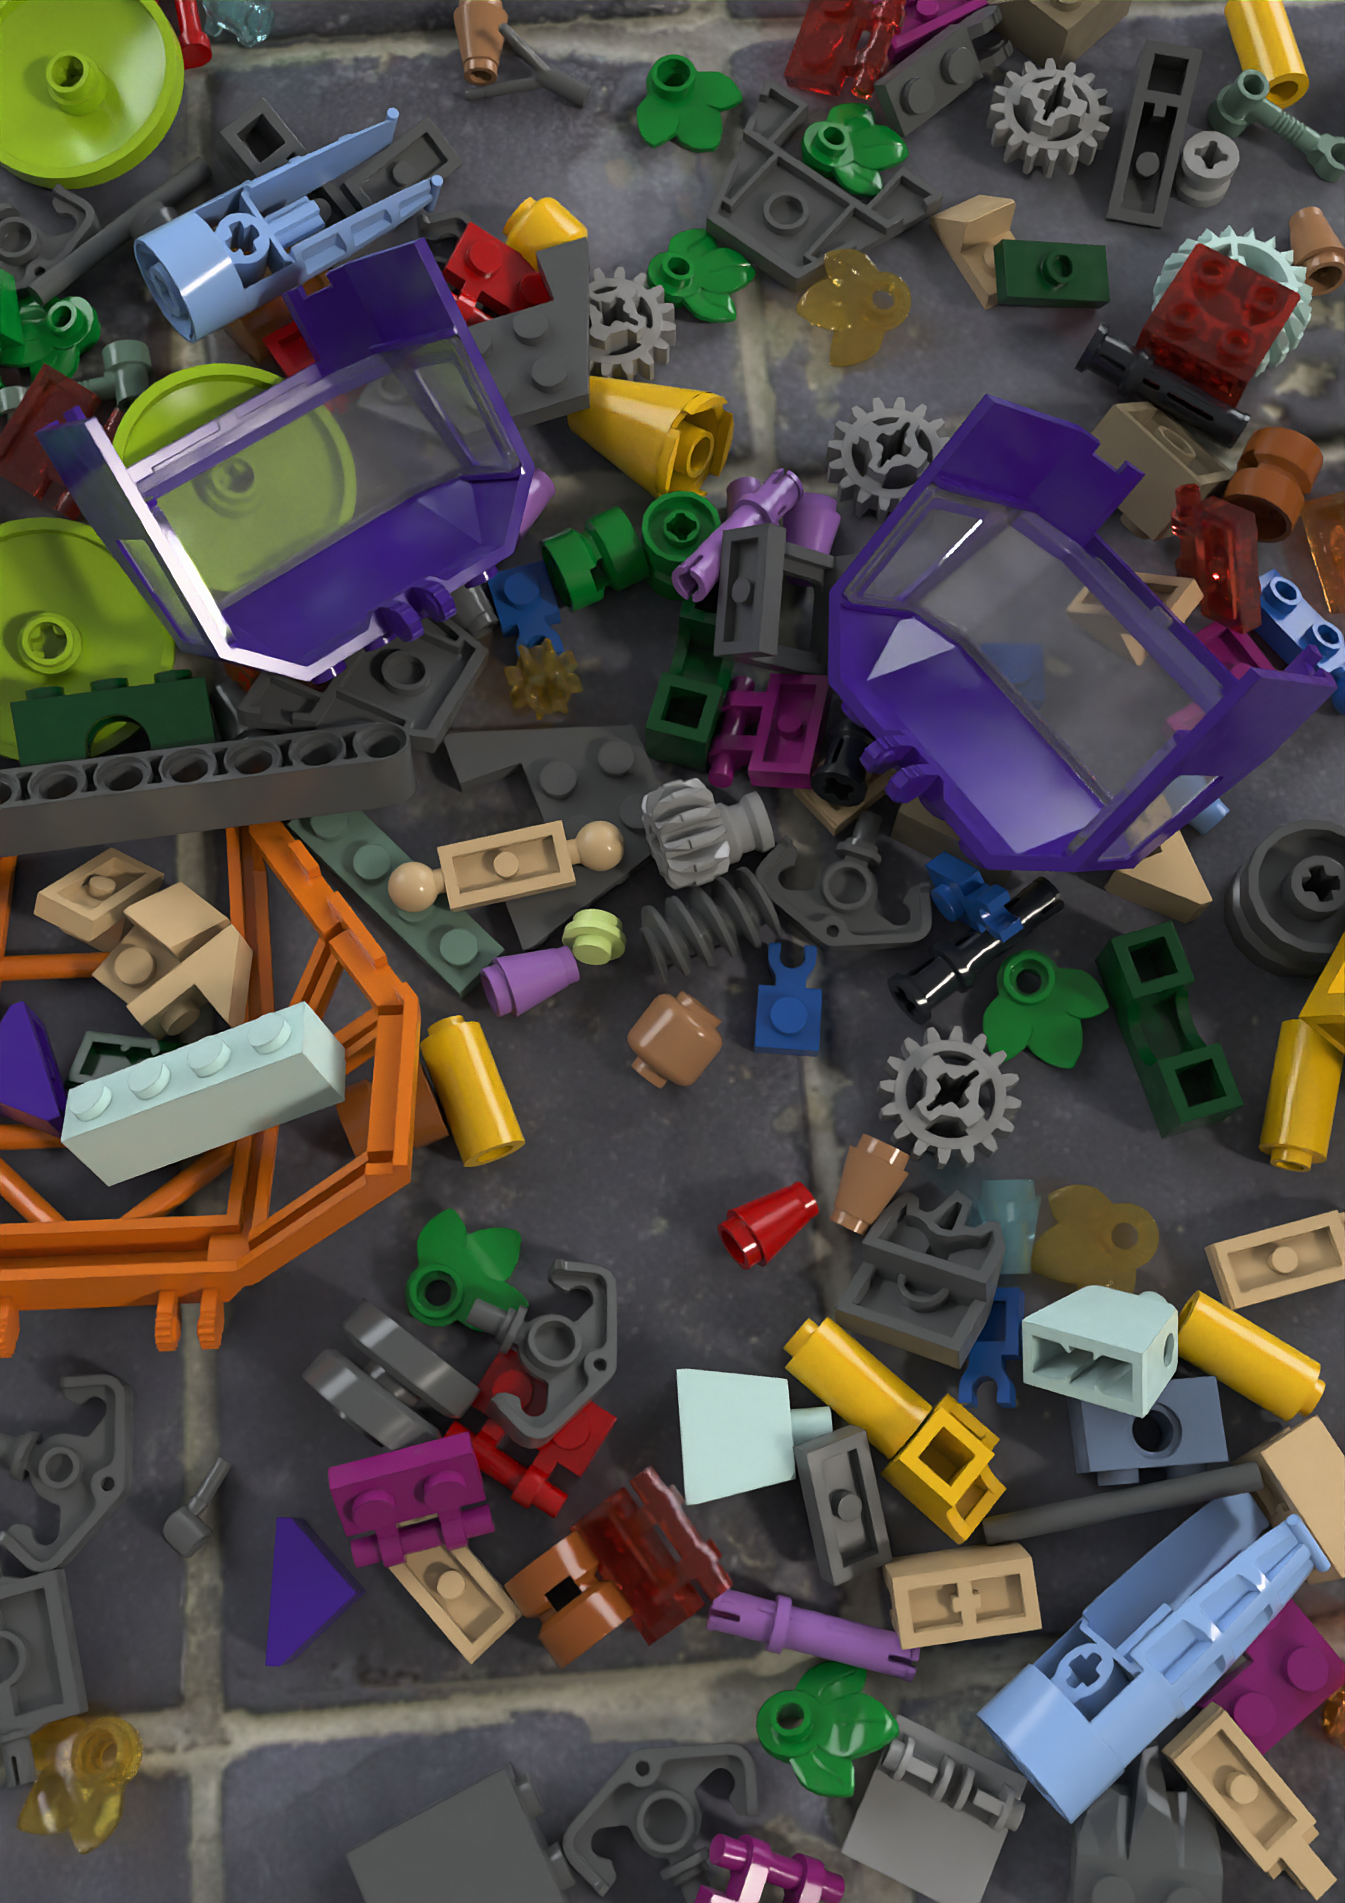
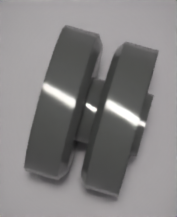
[1224,819,1345,979]
[301,1297,482,1451]

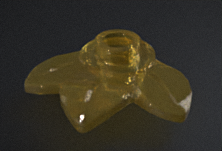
[796,249,911,367]
[1028,1184,1159,1294]
[17,1715,143,1855]

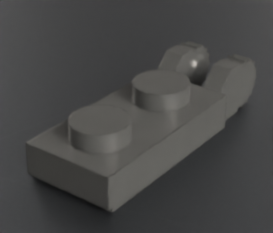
[873,4,1014,137]

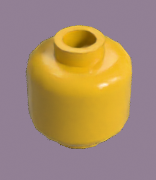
[502,197,588,272]

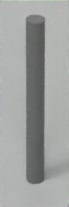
[27,157,213,306]
[982,1461,1264,1546]

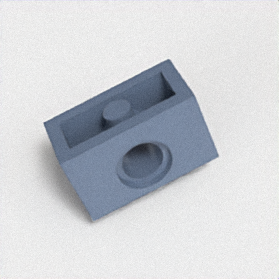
[1067,1376,1229,1486]

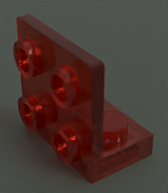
[1135,243,1301,409]

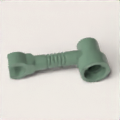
[1207,69,1345,182]
[0,339,153,426]

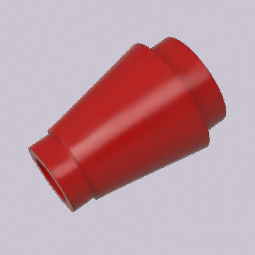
[717,1181,819,1270]

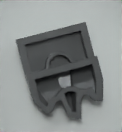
[834,1190,1006,1369]
[1066,1739,1223,1903]

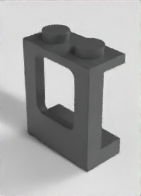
[713,523,869,675]

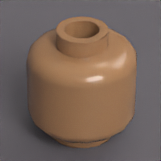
[627,990,723,1089]

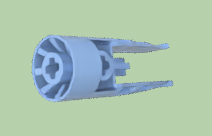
[133,108,443,344]
[976,1492,1331,1824]

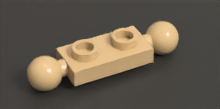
[388,820,625,913]

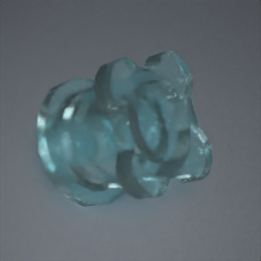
[202,0,275,47]

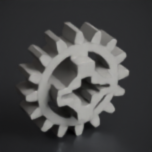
[987,58,1113,178]
[589,267,676,381]
[826,397,950,524]
[877,1026,1022,1170]

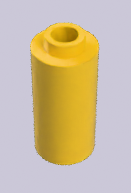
[1224,0,1309,109]
[419,1015,526,1167]
[1259,1019,1345,1172]
[1178,1290,1326,1422]
[783,1316,933,1460]

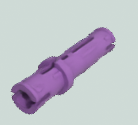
[671,469,804,602]
[705,1584,920,1683]

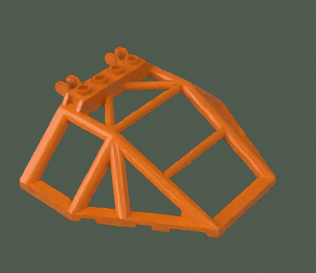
[0,821,421,1358]

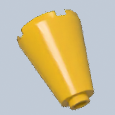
[567,376,734,499]

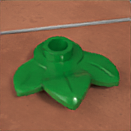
[637,54,743,153]
[801,102,909,198]
[646,228,756,323]
[0,295,101,389]
[983,950,1109,1070]
[405,1208,529,1332]
[756,1660,900,1798]

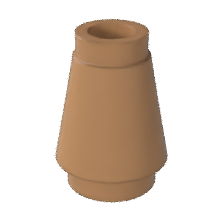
[453,0,508,86]
[1289,207,1345,296]
[829,1133,910,1237]

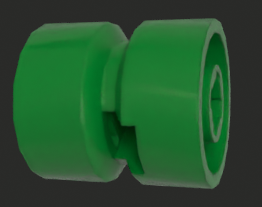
[641,491,721,601]
[539,506,649,613]

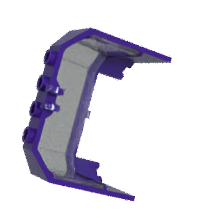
[35,237,535,684]
[828,394,1338,872]

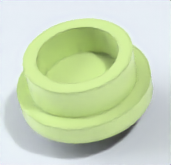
[562,909,626,965]

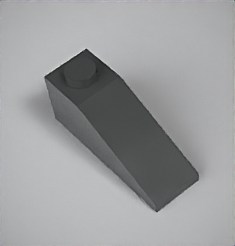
[1106,39,1203,229]
[213,96,379,271]

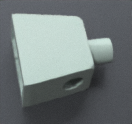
[1022,1285,1178,1418]
[676,1369,833,1506]

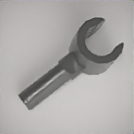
[163,1457,232,1558]

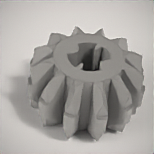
[641,778,731,890]

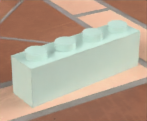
[61,1001,346,1186]

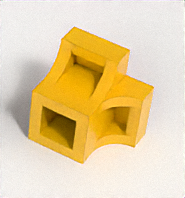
[880,1393,1007,1545]

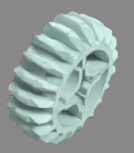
[1151,225,1313,382]

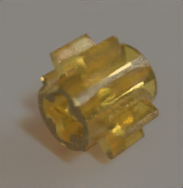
[504,638,583,720]

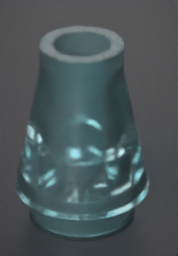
[975,1179,1042,1274]

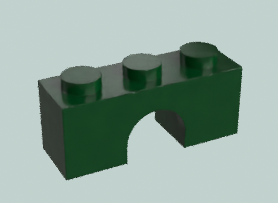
[645,581,737,772]
[10,669,217,767]
[1095,920,1244,1139]

